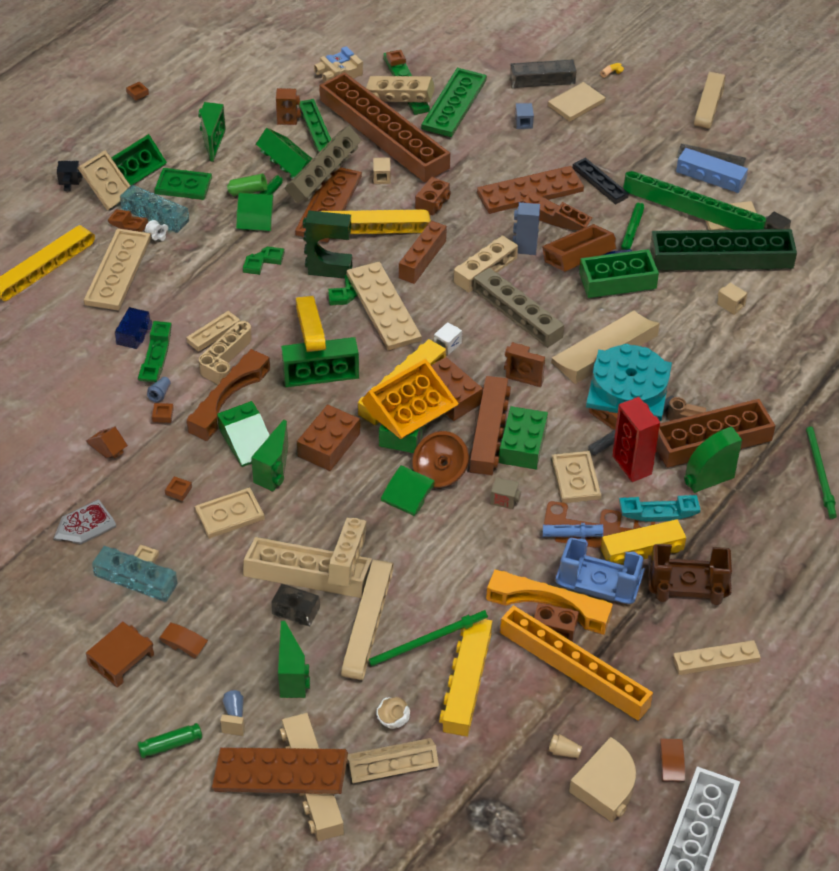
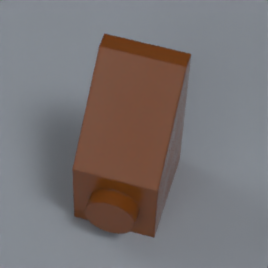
[86,426,128,458]

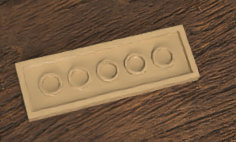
[84,228,151,310]
[346,261,422,351]

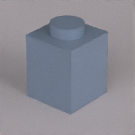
[515,103,534,129]

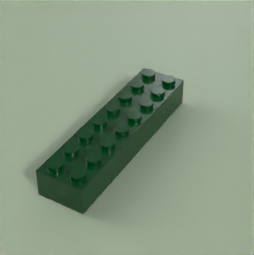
[650,229,797,270]

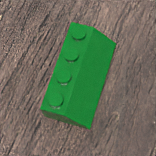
[256,128,313,179]
[111,134,167,186]

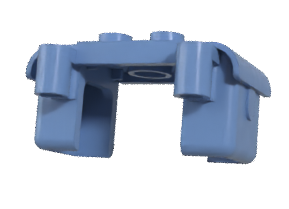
[555,538,645,604]

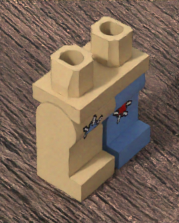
[314,46,363,82]

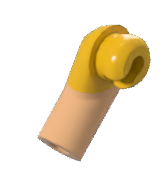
[600,63,624,78]

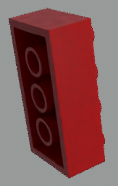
[612,397,660,482]

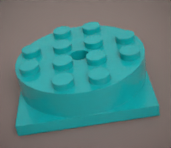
[586,344,672,421]

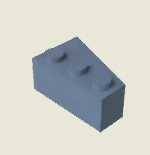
[513,202,540,255]

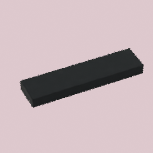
[572,158,629,205]

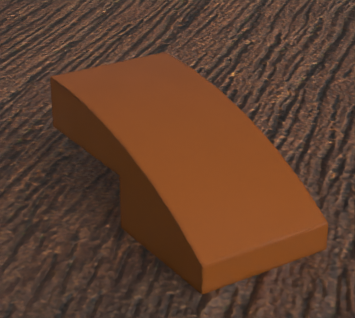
[108,209,148,232]
[159,622,208,659]
[660,739,685,782]

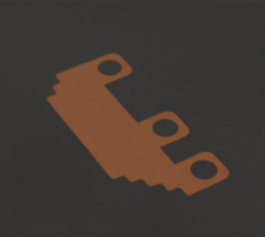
[544,501,655,549]

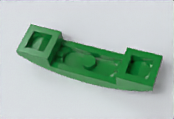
[138,321,172,382]

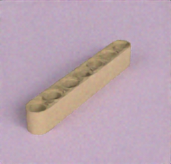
[341,559,394,680]

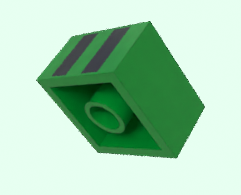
[379,424,426,453]

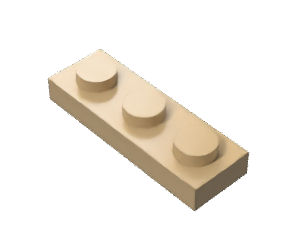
[186,311,240,352]

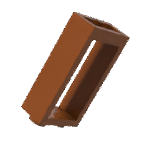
[542,224,616,272]

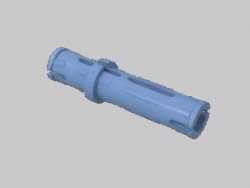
[543,523,603,539]

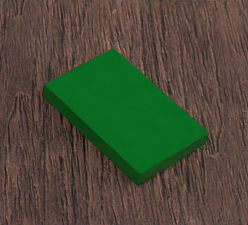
[154,168,212,200]

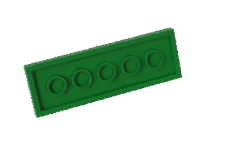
[421,67,487,137]

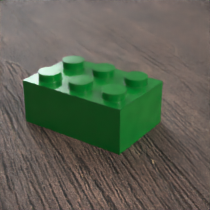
[499,406,548,470]

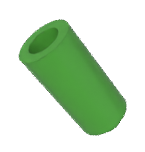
[227,173,267,197]

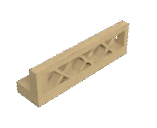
[347,738,439,783]

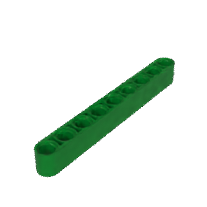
[623,171,766,230]

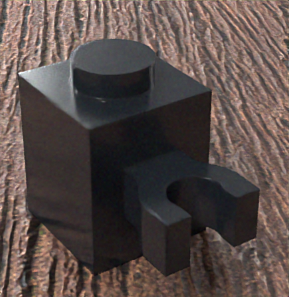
[57,161,83,191]

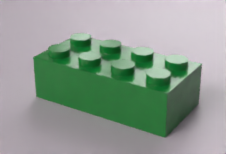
[579,249,659,298]
[281,337,359,387]

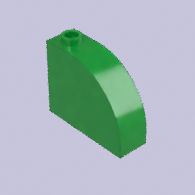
[684,426,742,493]

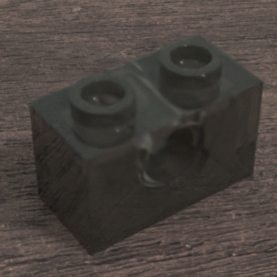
[271,583,320,627]

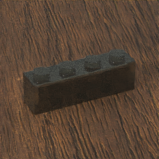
[510,59,577,88]

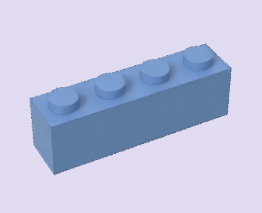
[676,148,748,193]

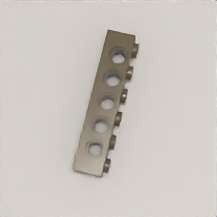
[284,125,362,204]
[473,268,564,348]

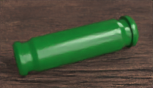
[137,723,203,759]

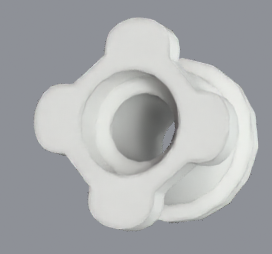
[145,220,168,241]

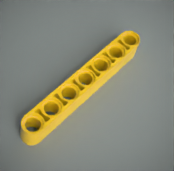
[320,210,431,234]
[0,225,95,301]
[295,296,326,352]

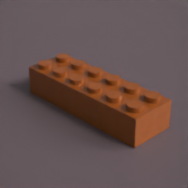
[656,399,776,468]

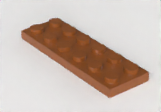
[477,166,584,214]
[295,167,362,242]
[212,747,348,794]

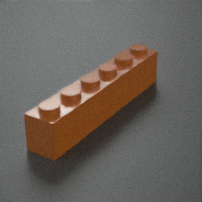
[470,376,511,475]

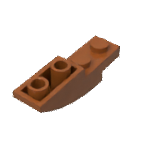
[523,191,593,230]

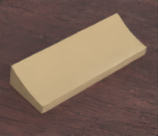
[551,310,660,384]
[243,537,372,598]

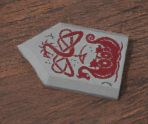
[53,499,117,544]

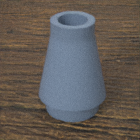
[147,377,171,402]
[222,690,244,717]

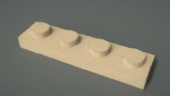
[673,640,761,675]

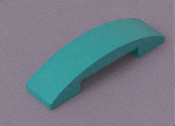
[619,495,701,522]

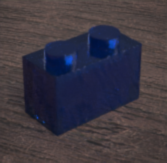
[115,307,152,349]

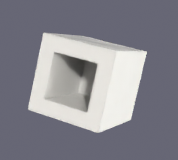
[434,322,462,355]

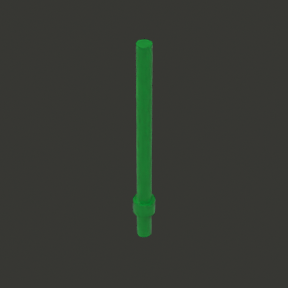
[806,427,837,519]
[369,610,488,666]

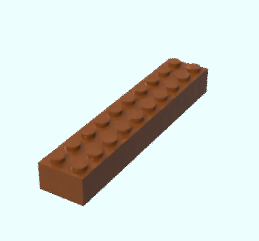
[319,72,451,182]

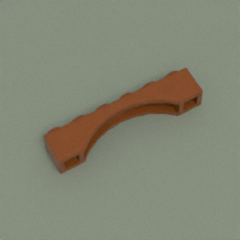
[187,349,270,441]

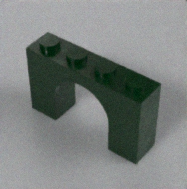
[303,210,353,279]

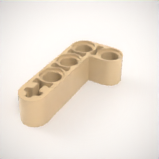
[694,71,726,129]
[199,321,252,385]

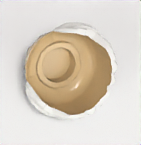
[376,697,410,729]

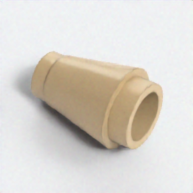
[548,734,582,759]

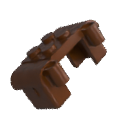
[648,544,732,605]

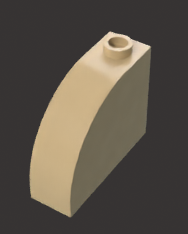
[569,737,636,822]

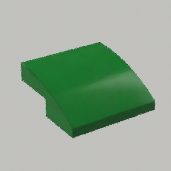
[236,193,274,231]
[381,465,435,516]

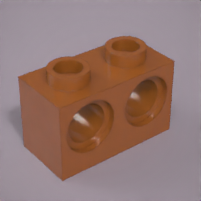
[276,88,301,125]
[415,177,451,216]
[534,603,579,642]

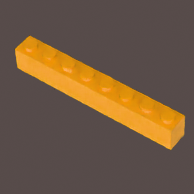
[500,605,653,721]

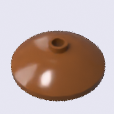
[413,431,469,488]

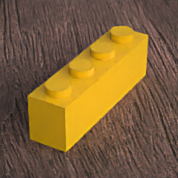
[601,519,686,565]

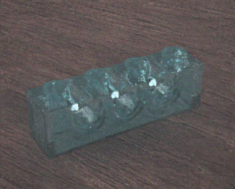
[120,185,189,233]
[92,546,178,602]

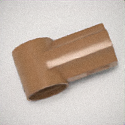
[667,397,706,421]

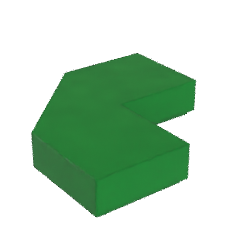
[243,246,285,275]
[328,275,358,306]

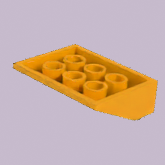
[361,359,459,439]

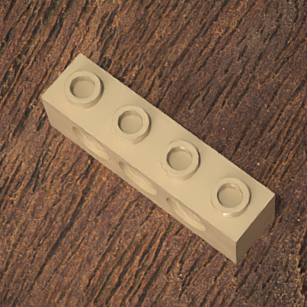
[366,76,435,102]
[454,235,518,293]
[328,518,366,587]

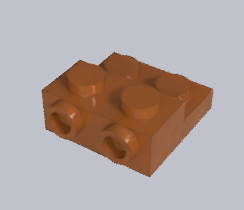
[504,342,545,387]

